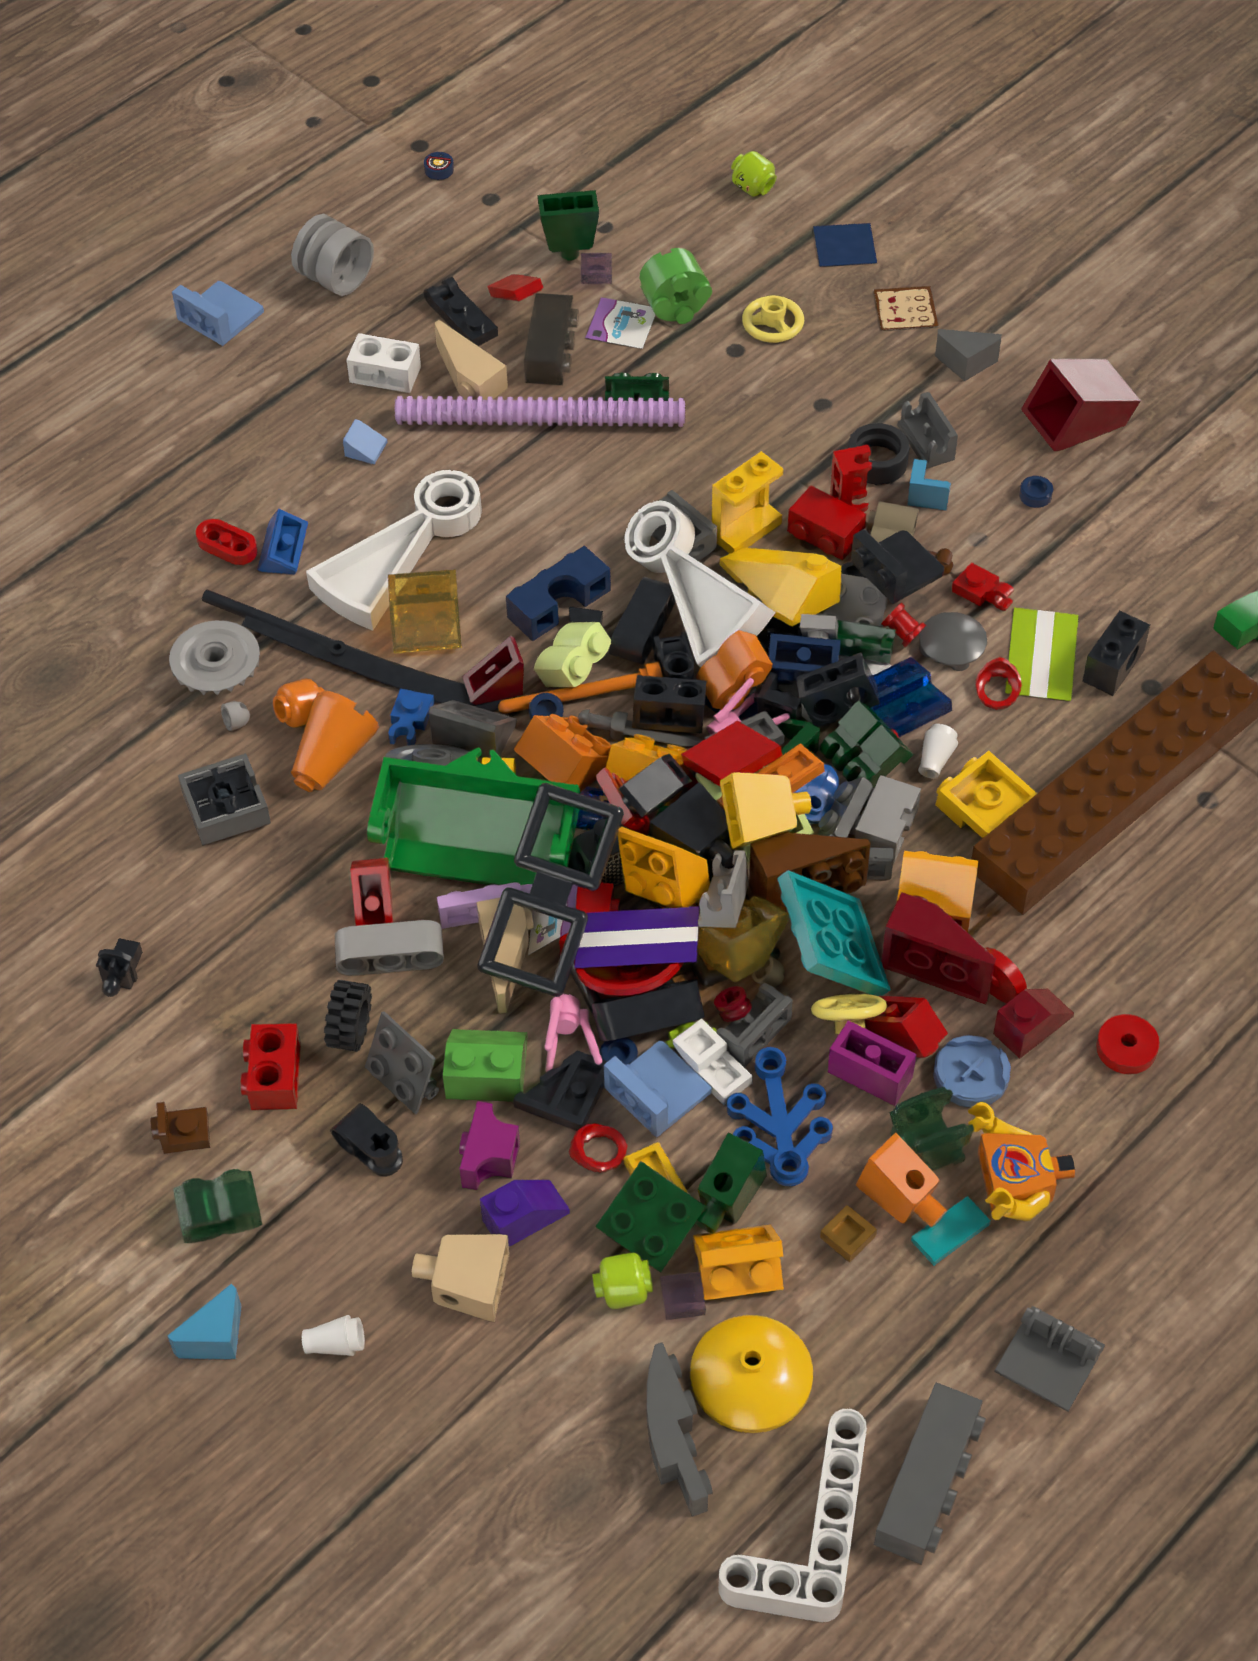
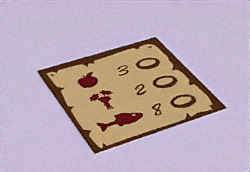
[874,286,939,330]

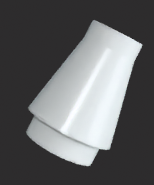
[918,724,958,779]
[302,1315,365,1356]

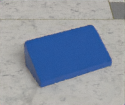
[257,508,308,575]

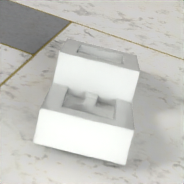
[673,1018,752,1105]

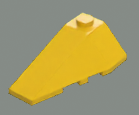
[720,547,841,626]

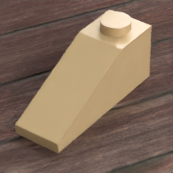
[434,320,508,400]
[476,898,534,1014]

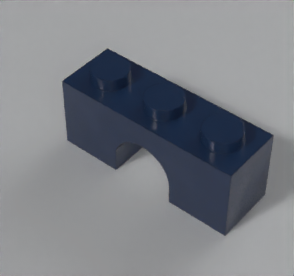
[506,545,611,641]

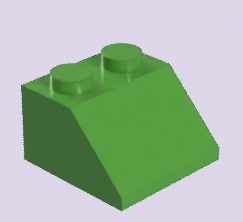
[443,1029,528,1102]

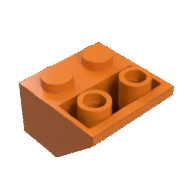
[514,714,611,792]

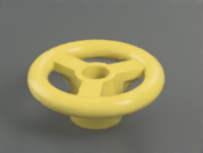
[742,295,804,343]
[811,994,887,1034]

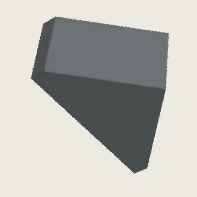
[935,329,1002,381]

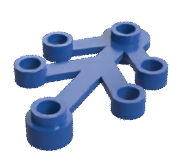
[727,1047,833,1186]

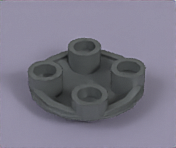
[919,612,987,671]

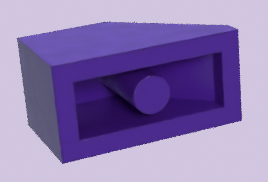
[480,1180,570,1247]

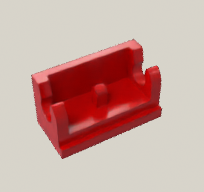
[830,445,872,512]

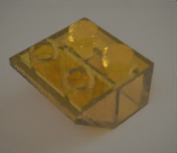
[388,569,462,653]

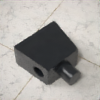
[649,783,736,869]

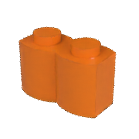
[696,630,773,711]

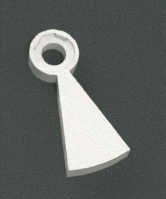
[306,470,482,631]
[625,500,776,667]

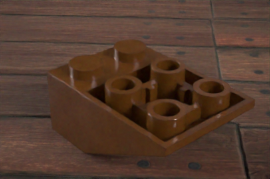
[749,832,871,919]

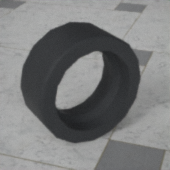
[847,423,910,485]

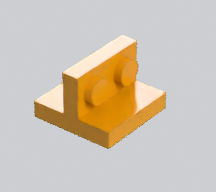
[693,1224,784,1300]

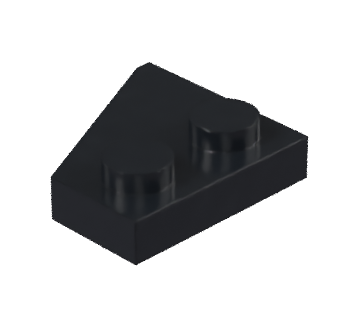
[513,1050,608,1131]

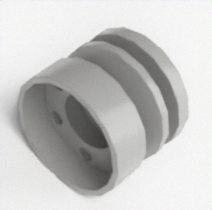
[291,214,374,296]

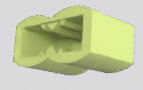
[534,622,611,687]

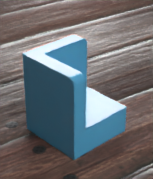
[907,459,951,510]

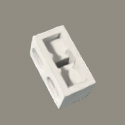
[347,333,421,393]

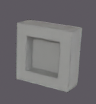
[800,614,838,640]

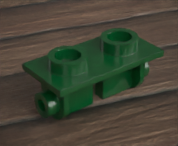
[605,373,669,401]
[832,620,896,664]

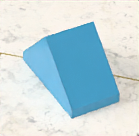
[168,1284,242,1359]

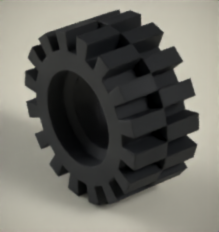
[324,980,372,1052]

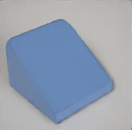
[343,419,387,465]

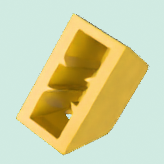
[720,772,811,849]

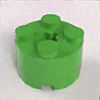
[639,248,712,324]

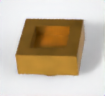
[820,1205,877,1262]

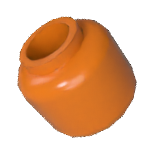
[273,678,325,728]

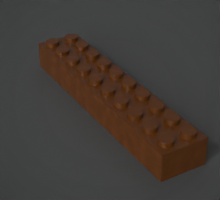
[971,650,1258,915]

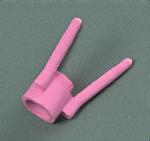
[706,678,790,735]
[545,994,602,1072]

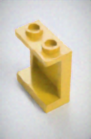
[712,451,783,554]

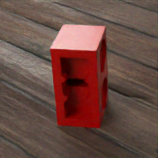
[241,1023,301,1110]

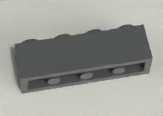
[874,1382,986,1565]

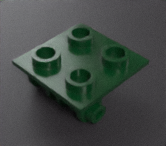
[595,1161,706,1273]

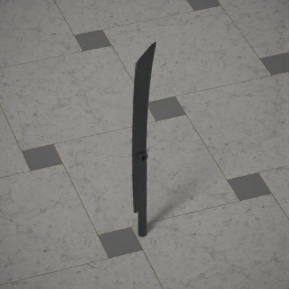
[202,589,517,712]

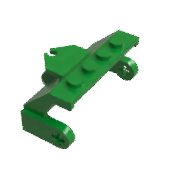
[367,748,580,885]

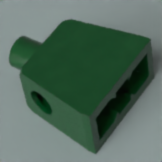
[537,190,599,261]
[695,1132,767,1234]

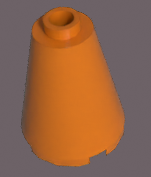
[291,691,379,792]

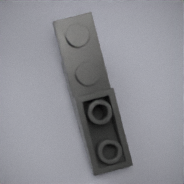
[647,1342,713,1517]

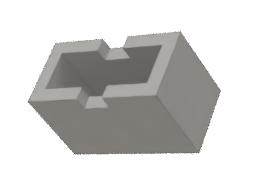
[850,775,921,864]

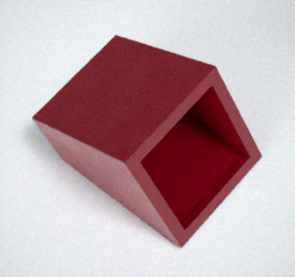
[1021,359,1141,451]

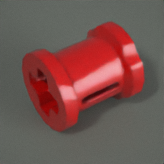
[880,602,927,648]

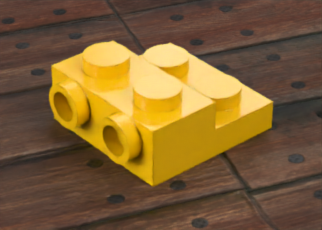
[935,750,1038,838]

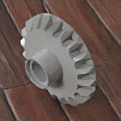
[169,620,260,695]

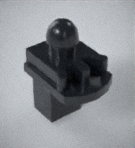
[96,938,143,997]

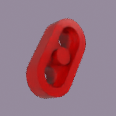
[195,519,258,565]

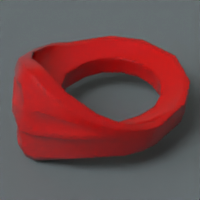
[975,657,1022,710]
[569,1123,628,1173]

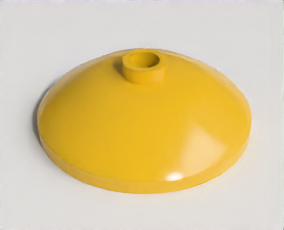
[690,1315,813,1433]

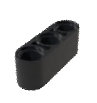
[609,577,676,665]
[592,979,705,1041]

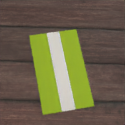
[1005,607,1079,701]

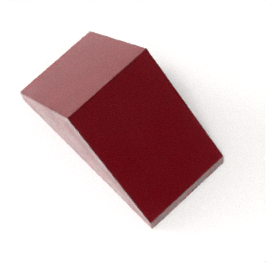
[462,636,524,705]

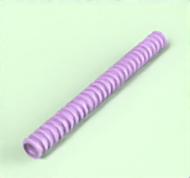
[395,396,685,427]

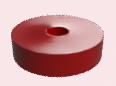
[985,947,1027,1003]
[1096,1014,1160,1074]

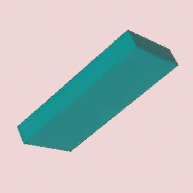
[911,1196,991,1266]

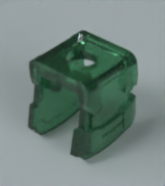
[889,1087,974,1171]

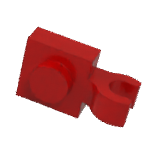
[952,562,1014,611]

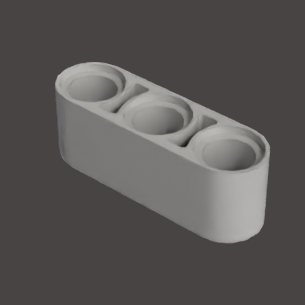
[335,920,444,976]

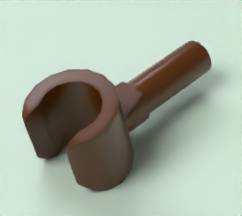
[929,548,954,575]

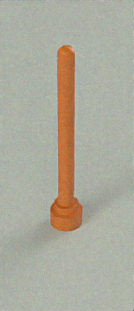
[498,662,663,714]

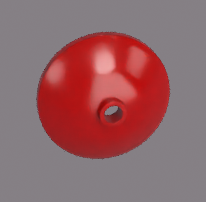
[574,957,684,996]

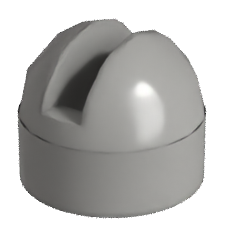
[221,701,250,731]

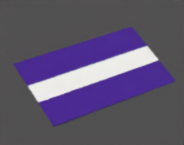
[575,907,699,968]

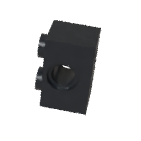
[1082,610,1151,696]

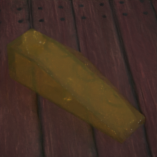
[645,896,789,983]

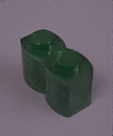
[173,1169,263,1243]

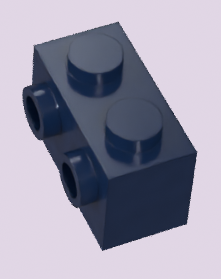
[766,633,841,685]

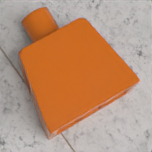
[856,1133,948,1228]

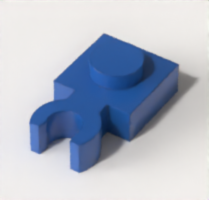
[388,689,434,746]

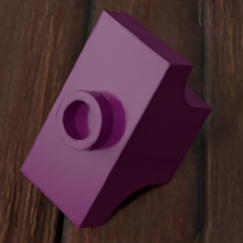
[459,1101,520,1190]

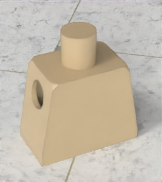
[412,1234,509,1322]

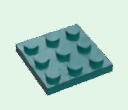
[777,870,891,996]

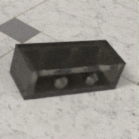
[524,293,579,385]

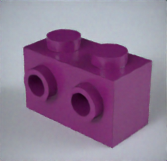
[827,1020,916,1106]

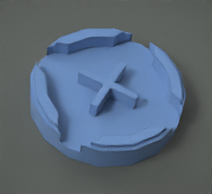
[933,1035,1011,1107]

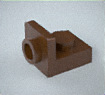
[150,1102,210,1154]

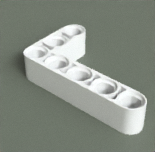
[719,1409,867,1622]

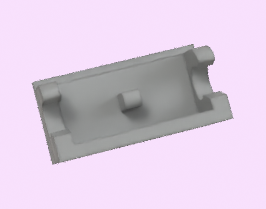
[698,851,749,928]

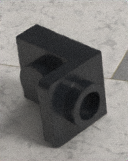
[754,672,802,721]

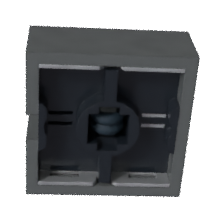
[178,753,271,846]

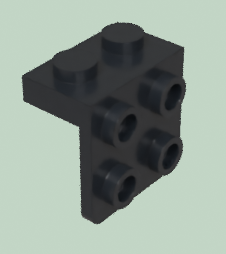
[851,529,944,604]

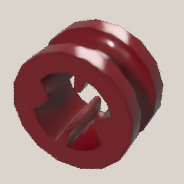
[714,986,752,1022]

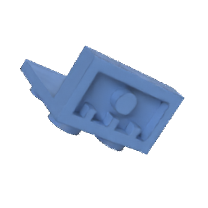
[172,281,264,346]
[604,1041,711,1138]

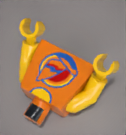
[968,1102,1075,1221]

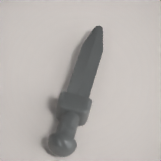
[578,709,704,747]

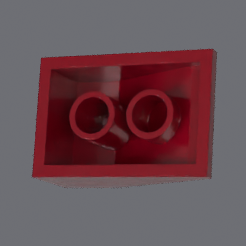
[881,892,996,1005]

